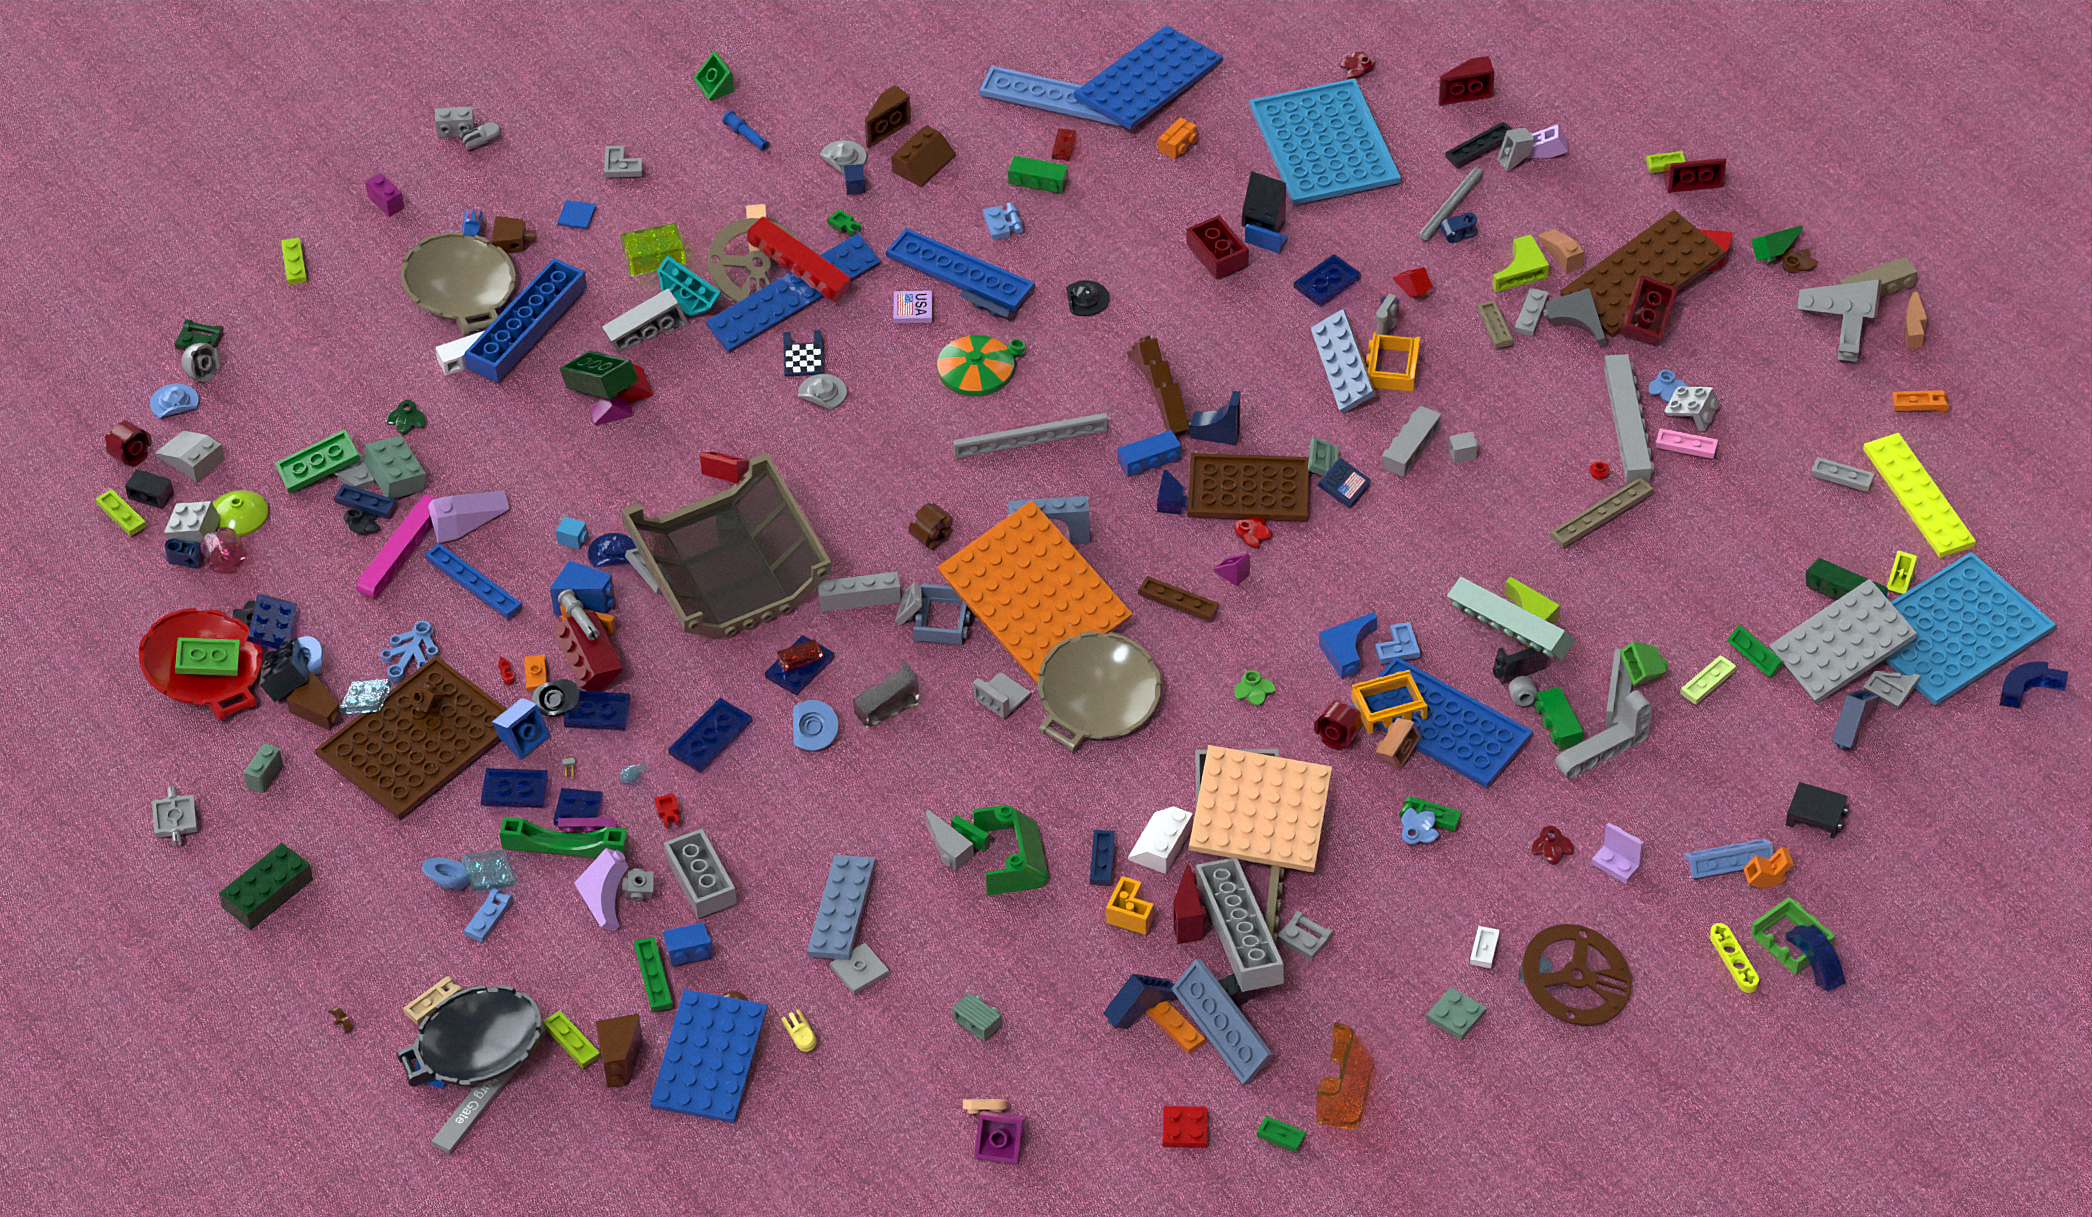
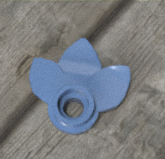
[1648,370,1687,403]
[1401,808,1439,845]

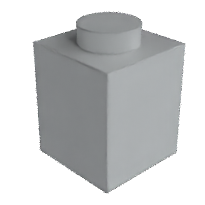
[1448,432,1479,464]

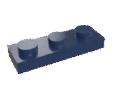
[334,484,397,519]
[1090,830,1115,886]

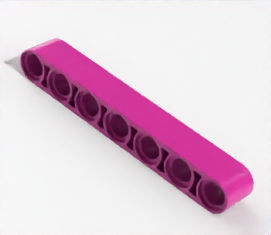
[356,494,437,599]

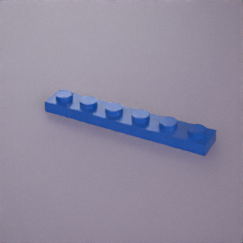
[425,543,522,619]

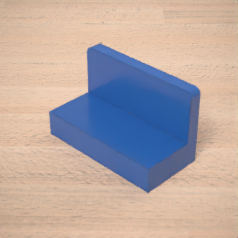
[1245,224,1287,254]

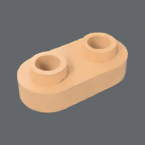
[963,1099,1007,1113]

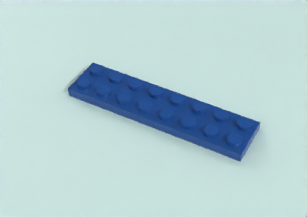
[886,228,1035,311]

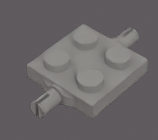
[152,786,198,846]

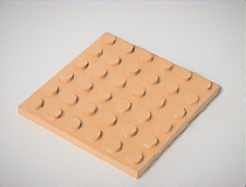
[1189,745,1332,872]

